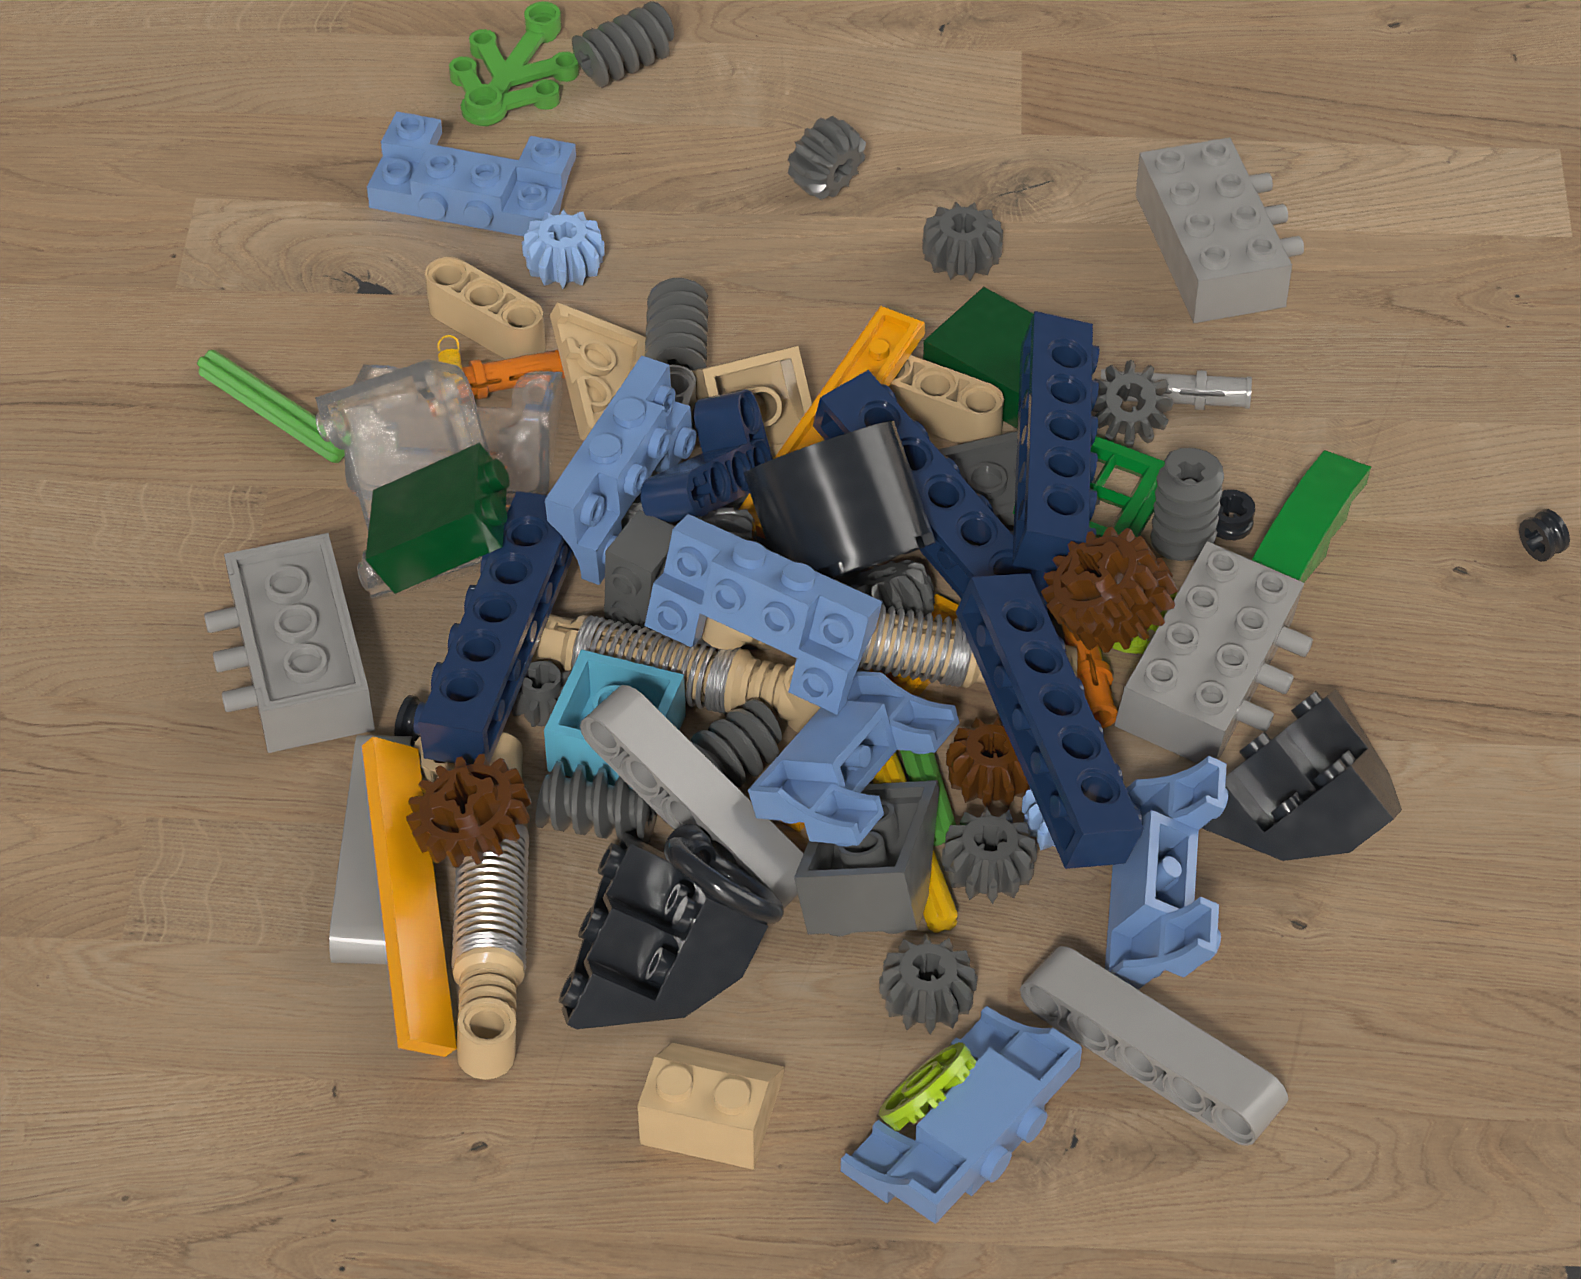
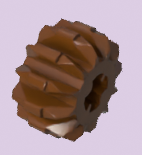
[946,715,1030,808]

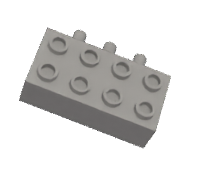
[1136,137,1304,323]
[204,533,375,753]
[1114,541,1313,763]

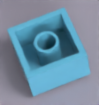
[544,649,686,789]

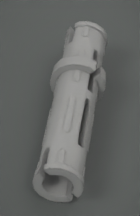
[1101,369,1252,410]

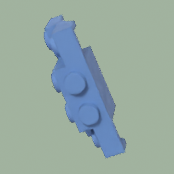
[367,112,576,237]
[545,355,696,585]
[644,514,883,715]
[748,671,960,847]
[1105,756,1228,990]
[841,1005,1082,1224]

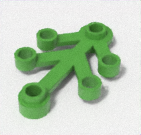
[449,2,579,126]

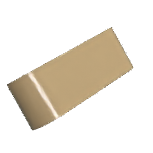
[425,257,546,359]
[889,355,1004,444]

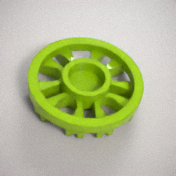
[878,1042,977,1131]

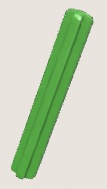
[197,350,351,463]

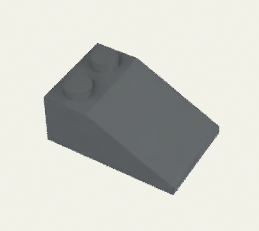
[794,780,939,936]

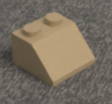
[692,346,812,456]
[637,1042,784,1170]

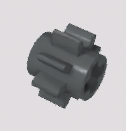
[512,660,571,727]

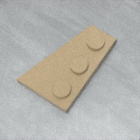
[550,302,646,440]

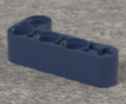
[641,389,773,523]

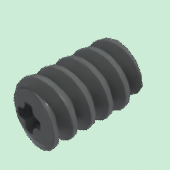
[572,1,674,88]
[644,278,708,371]
[1150,448,1224,561]
[691,699,782,787]
[535,761,656,844]

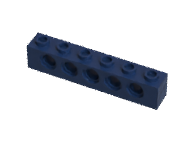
[1012,311,1099,573]
[813,370,1054,621]
[414,491,574,765]
[956,574,1144,869]

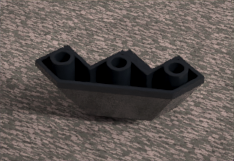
[1202,689,1402,861]
[559,832,768,1030]

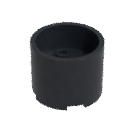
[743,421,936,580]

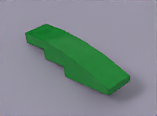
[1252,450,1371,583]

